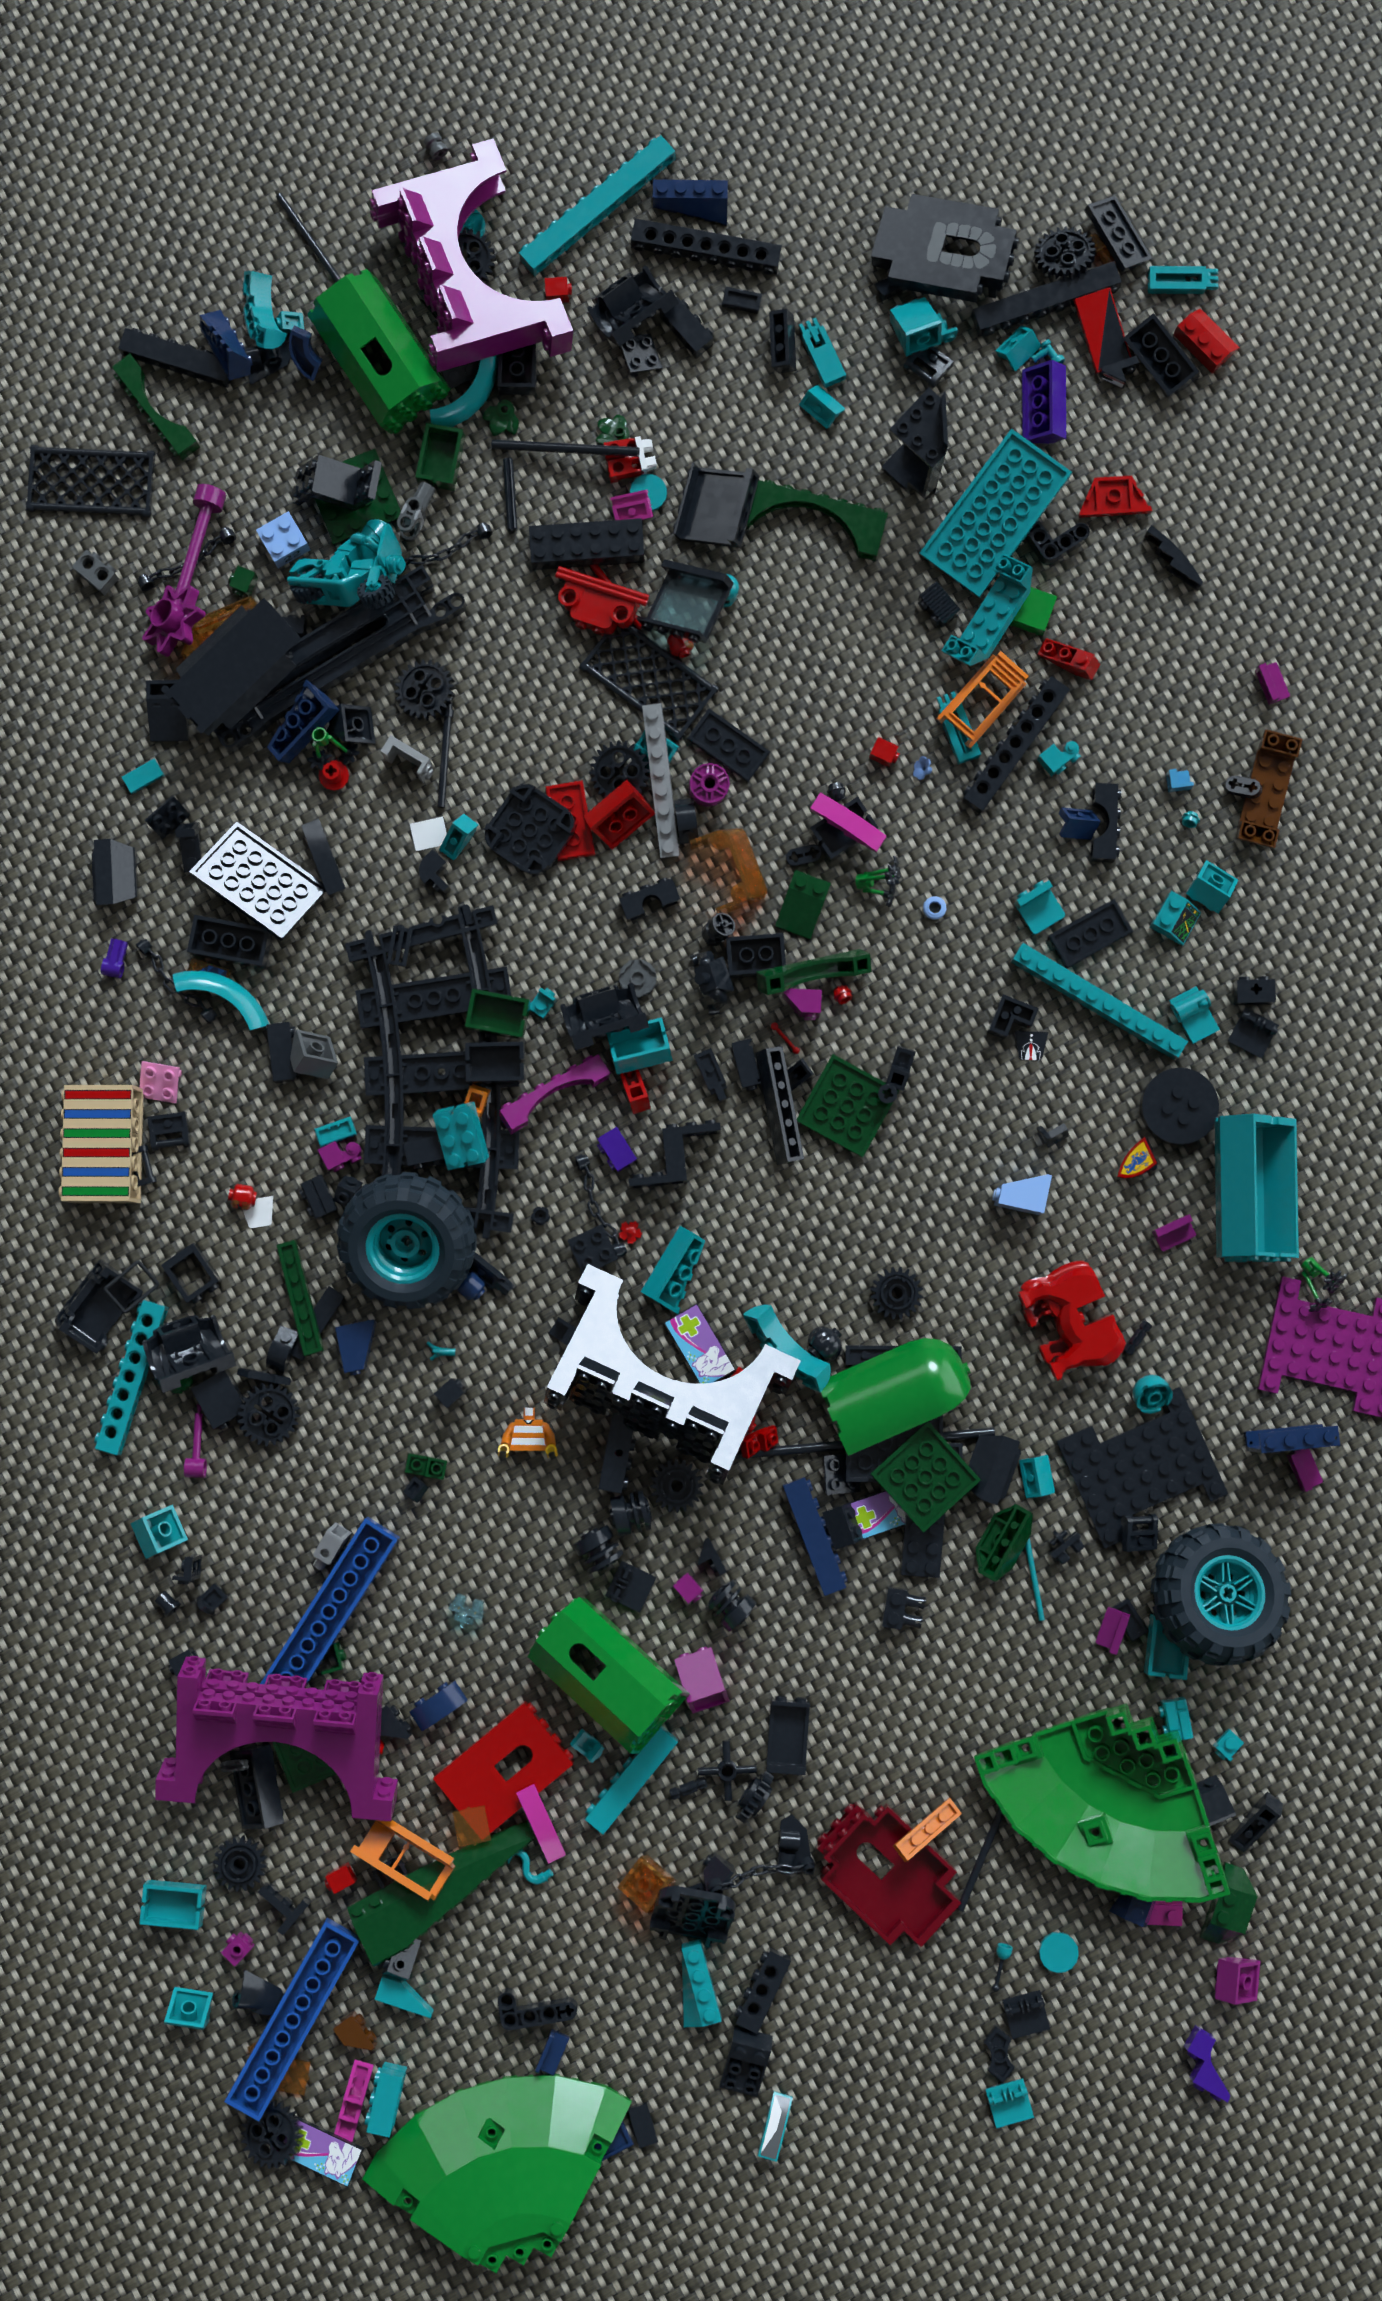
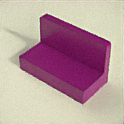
[1255,662,1290,705]
[1152,1214,1196,1251]
[1287,1449,1323,1492]
[1096,1607,1130,1655]

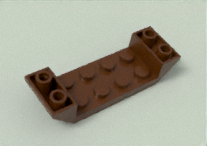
[1237,729,1303,848]

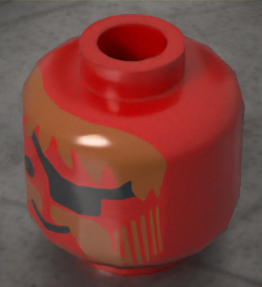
[667,634,694,658]
[228,1184,257,1210]

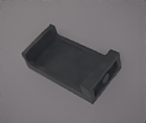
[766,1696,810,1775]

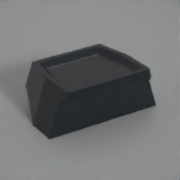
[92,839,138,905]
[968,1435,1021,1505]

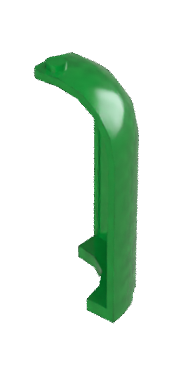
[821,1338,971,1456]

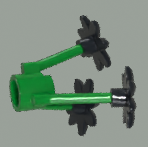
[307,726,360,770]
[856,856,901,907]
[1301,1257,1347,1312]

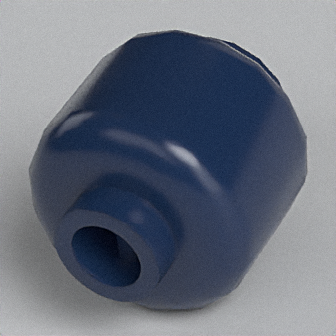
[457,1272,485,1301]

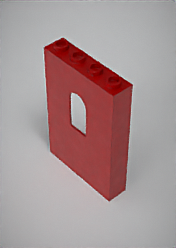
[433,1701,574,1840]

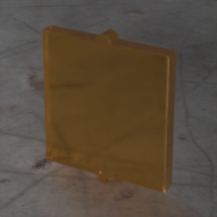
[452,1806,491,1847]
[276,2059,311,2095]

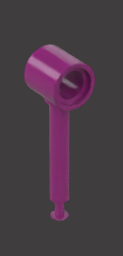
[184,1404,207,1478]

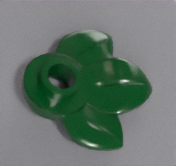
[483,400,519,436]
[595,414,630,445]

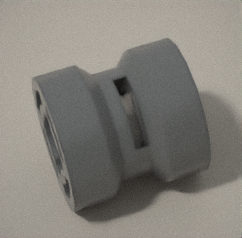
[423,133,448,160]

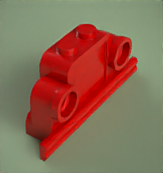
[555,566,650,635]

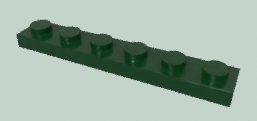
[277,1240,324,1356]

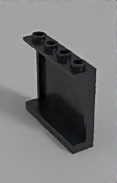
[673,462,760,548]

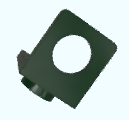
[321,1641,346,1675]

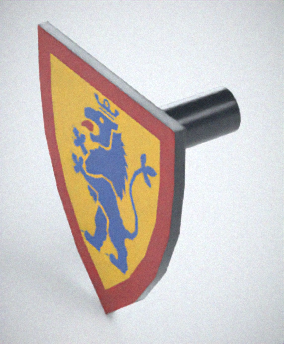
[1117,1137,1158,1179]

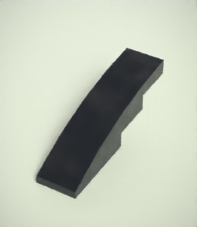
[1144,525,1203,591]
[301,819,346,896]

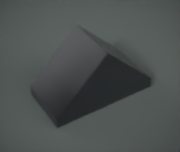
[787,1058,814,1092]

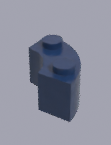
[289,325,323,381]
[409,1681,468,1731]

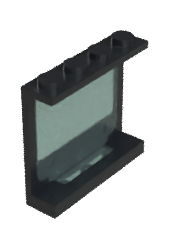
[636,559,734,643]

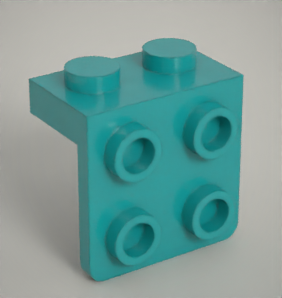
[1014,880,1065,934]

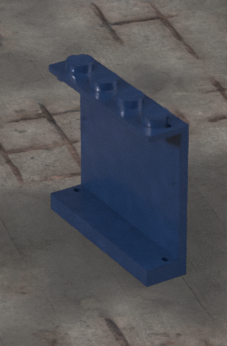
[1244,1424,1340,1453]

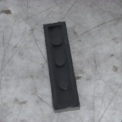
[291,1286,346,1361]

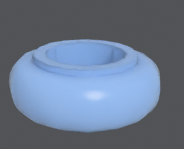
[923,896,947,920]

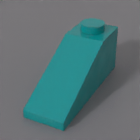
[375,1975,434,2019]

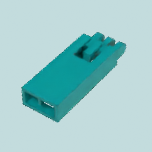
[1148,266,1219,294]
[798,317,846,389]
[936,691,981,765]

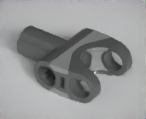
[397,482,436,541]

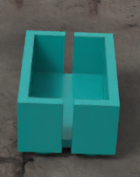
[607,1017,673,1074]
[433,1102,489,1170]
[1144,1614,1189,1680]
[139,1880,207,1930]
[364,2062,407,2138]

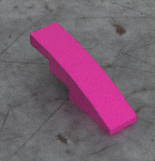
[810,793,887,853]
[516,1784,566,1864]
[334,2059,374,2142]

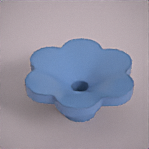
[913,756,932,780]

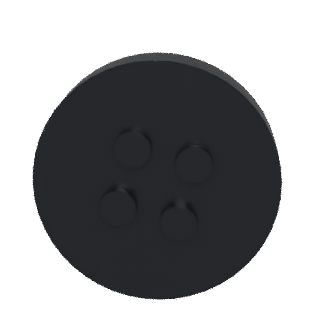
[1140,1068,1219,1145]

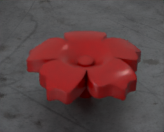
[619,1221,642,1244]

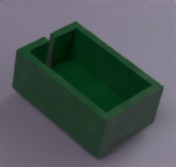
[415,423,465,491]
[465,989,531,1040]

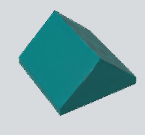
[164,1987,213,2030]

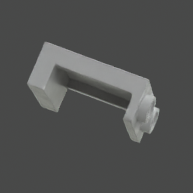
[381,735,434,783]

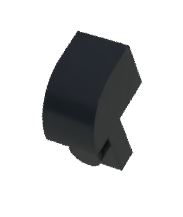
[674,798,699,844]
[419,849,451,895]
[886,1045,916,1091]
[266,1326,299,1374]

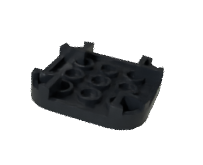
[484,784,576,875]
[650,1886,736,1948]

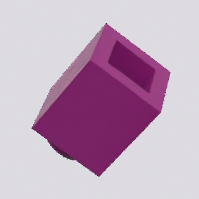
[673,1572,703,1604]

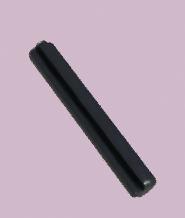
[503,458,518,532]

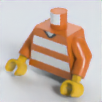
[498,1408,558,1458]

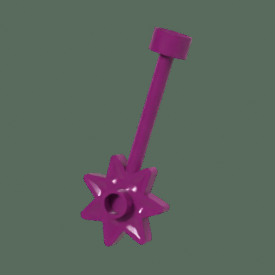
[142,484,227,657]

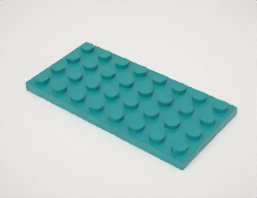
[919,428,1072,598]

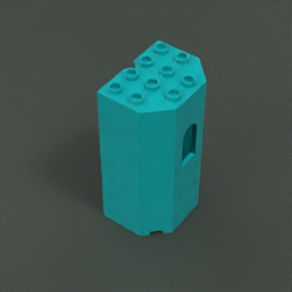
[1214,1114,1299,1262]

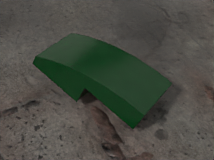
[404,1453,447,1480]

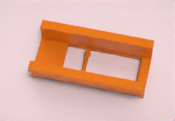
[936,651,1029,749]
[350,1820,455,1901]

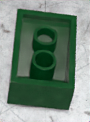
[775,870,831,940]

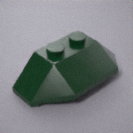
[975,1504,1033,1582]
[1199,1862,1258,1944]

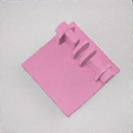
[139,1061,182,1103]

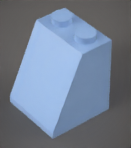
[992,1174,1052,1215]

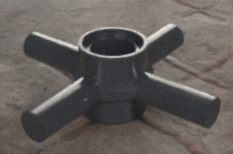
[698,1740,757,1801]

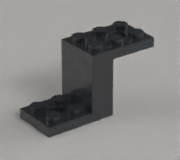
[292,455,382,511]
[628,1120,721,1189]

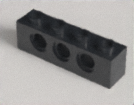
[734,1946,791,2034]

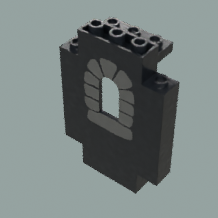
[871,194,1020,303]

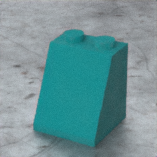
[890,297,942,357]

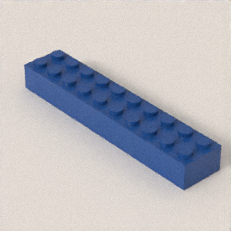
[260,1517,401,1685]
[224,1918,360,2121]

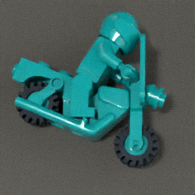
[287,519,406,609]

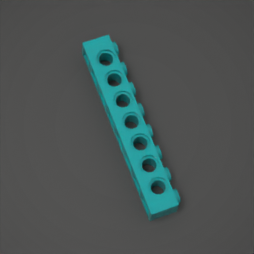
[94,1300,169,1455]

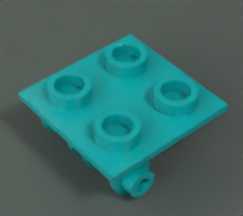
[985,2078,1034,2129]

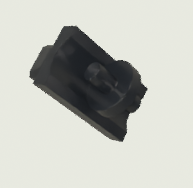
[1048,1530,1084,1565]

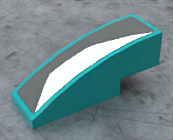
[757,2091,793,2162]

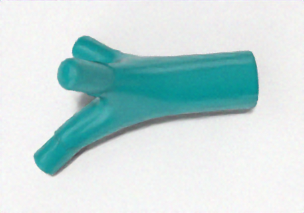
[426,1341,456,1361]

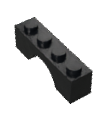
[1090,783,1121,863]

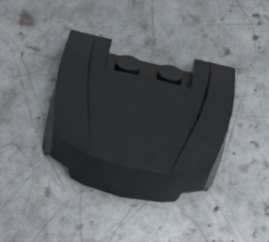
[587,266,679,347]
[560,983,649,1050]
[142,1315,236,1393]

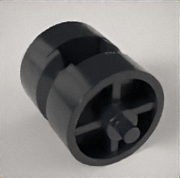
[701,913,735,946]

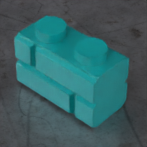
[1158,1697,1194,1740]

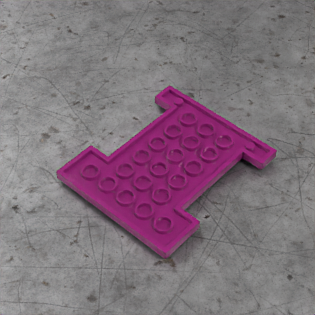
[1257,1276,1382,1418]

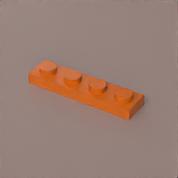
[893,1798,962,1862]

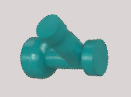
[1031,339,1065,364]

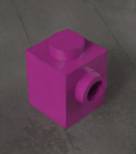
[221,1931,254,1967]

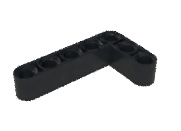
[1025,519,1090,565]

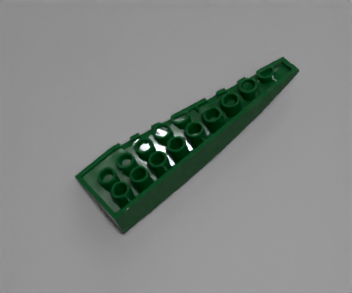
[347,1821,535,1967]

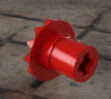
[319,760,350,791]

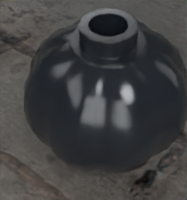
[808,1326,842,1361]

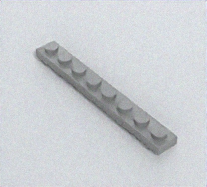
[642,703,680,858]

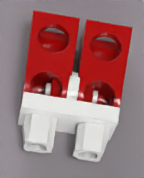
[603,436,657,484]

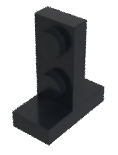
[175,822,202,873]
[258,1882,311,1936]

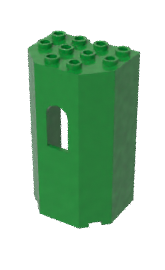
[307,269,451,434]
[528,1597,690,1754]

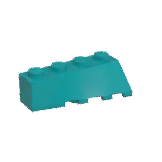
[641,1226,705,1314]
[682,1939,722,2027]

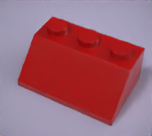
[1173,308,1240,374]
[584,780,656,850]

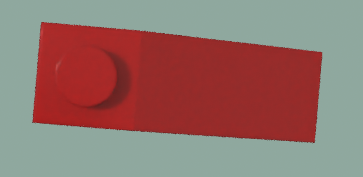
[620,1069,651,1114]

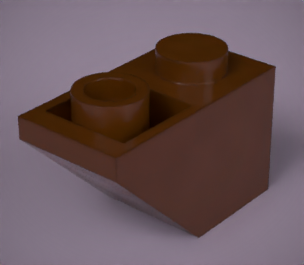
[333,2010,377,2050]

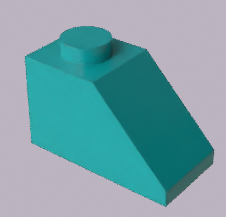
[439,814,479,860]

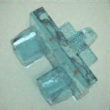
[448,1593,485,1628]

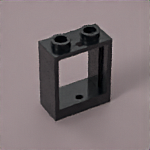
[161,1243,222,1304]

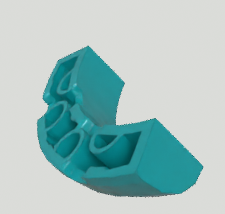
[243,271,287,349]
[430,355,498,427]
[172,971,269,1031]
[743,1305,831,1393]

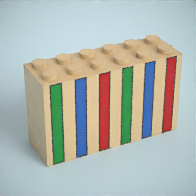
[59,1085,144,1203]

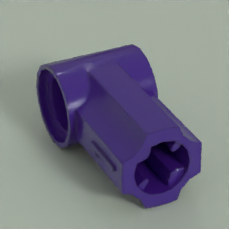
[101,938,128,979]

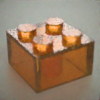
[617,1855,677,1914]

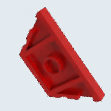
[1079,475,1152,518]

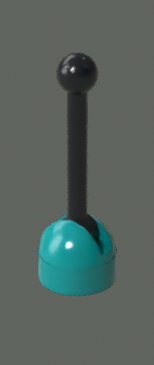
[992,1943,1013,1992]

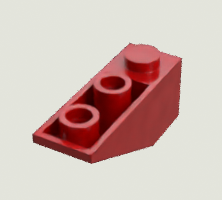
[1037,638,1101,681]

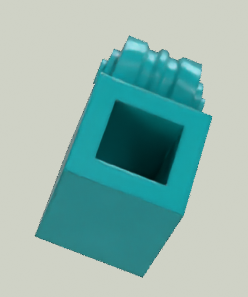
[1037,741,1081,777]

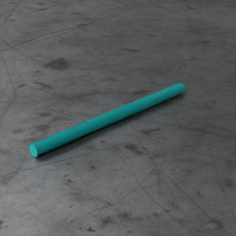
[1025,1537,1045,1621]

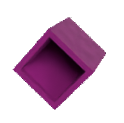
[674,1647,730,1714]

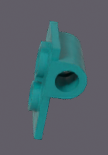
[1169,986,1220,1044]

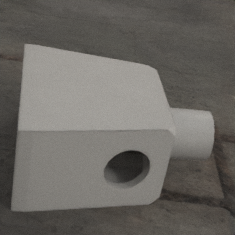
[313,1522,352,1570]

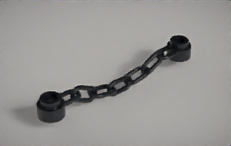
[397,522,493,575]
[138,527,236,591]
[135,939,217,1024]
[574,1154,627,1259]
[706,1857,816,1894]

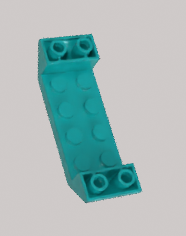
[941,553,1033,666]

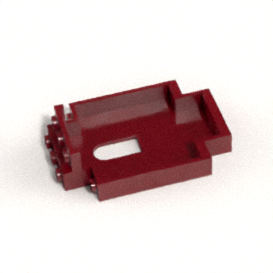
[816,1802,961,1947]

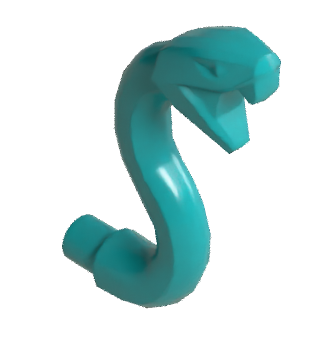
[508,1849,553,1885]

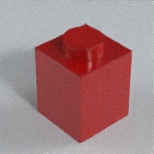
[545,277,572,303]
[869,737,900,767]
[325,1862,357,1894]

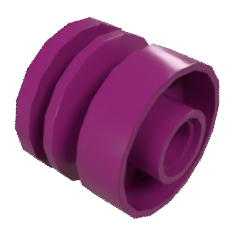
[688,763,730,807]

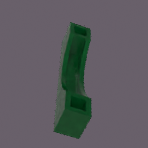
[112,354,200,461]
[756,949,872,995]

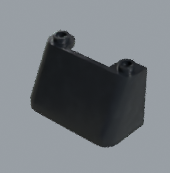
[55,1260,144,1354]

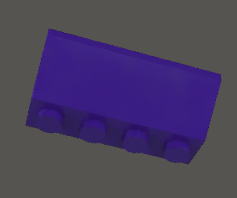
[1022,360,1066,443]

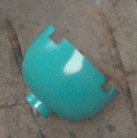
[1132,1375,1173,1414]

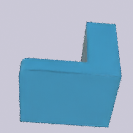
[1166,769,1194,792]

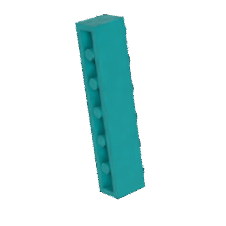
[585,1726,678,1834]

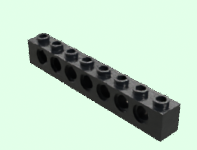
[631,218,782,275]
[962,676,1070,815]

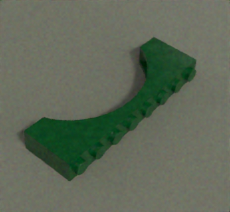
[746,480,888,561]

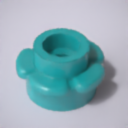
[1182,811,1200,828]

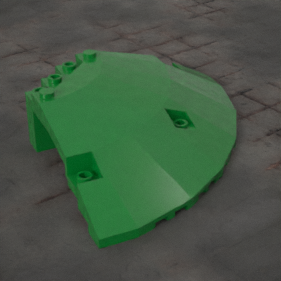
[974,1703,1230,1903]
[362,2073,632,2273]

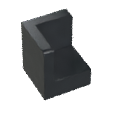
[549,1317,577,1346]

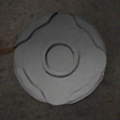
[619,959,657,998]

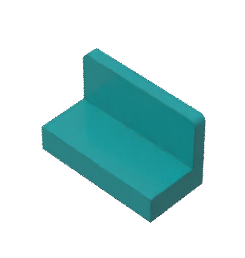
[995,325,1041,371]
[799,385,845,429]
[1019,1455,1055,1498]

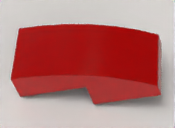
[741,1425,779,1459]

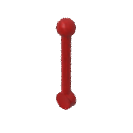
[771,1022,800,1054]

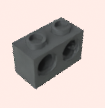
[72,550,119,596]

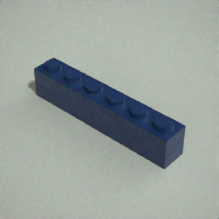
[783,1477,848,1596]

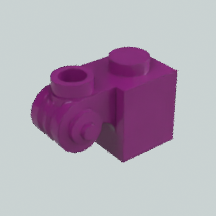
[318,1141,362,1173]

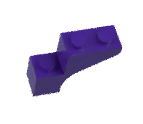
[1184,2025,1230,2103]

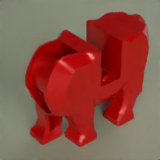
[1017,1260,1126,1381]

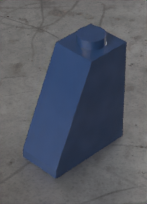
[335,1319,376,1376]

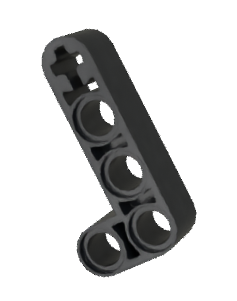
[498,1988,578,2030]

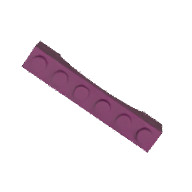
[499,1054,610,1135]

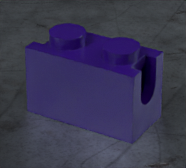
[596,1127,637,1172]

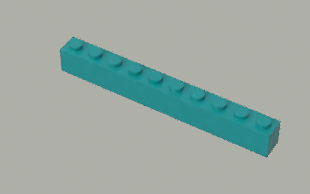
[519,135,676,277]
[1011,943,1188,1060]

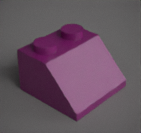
[782,988,822,1021]
[1215,1957,1260,2005]

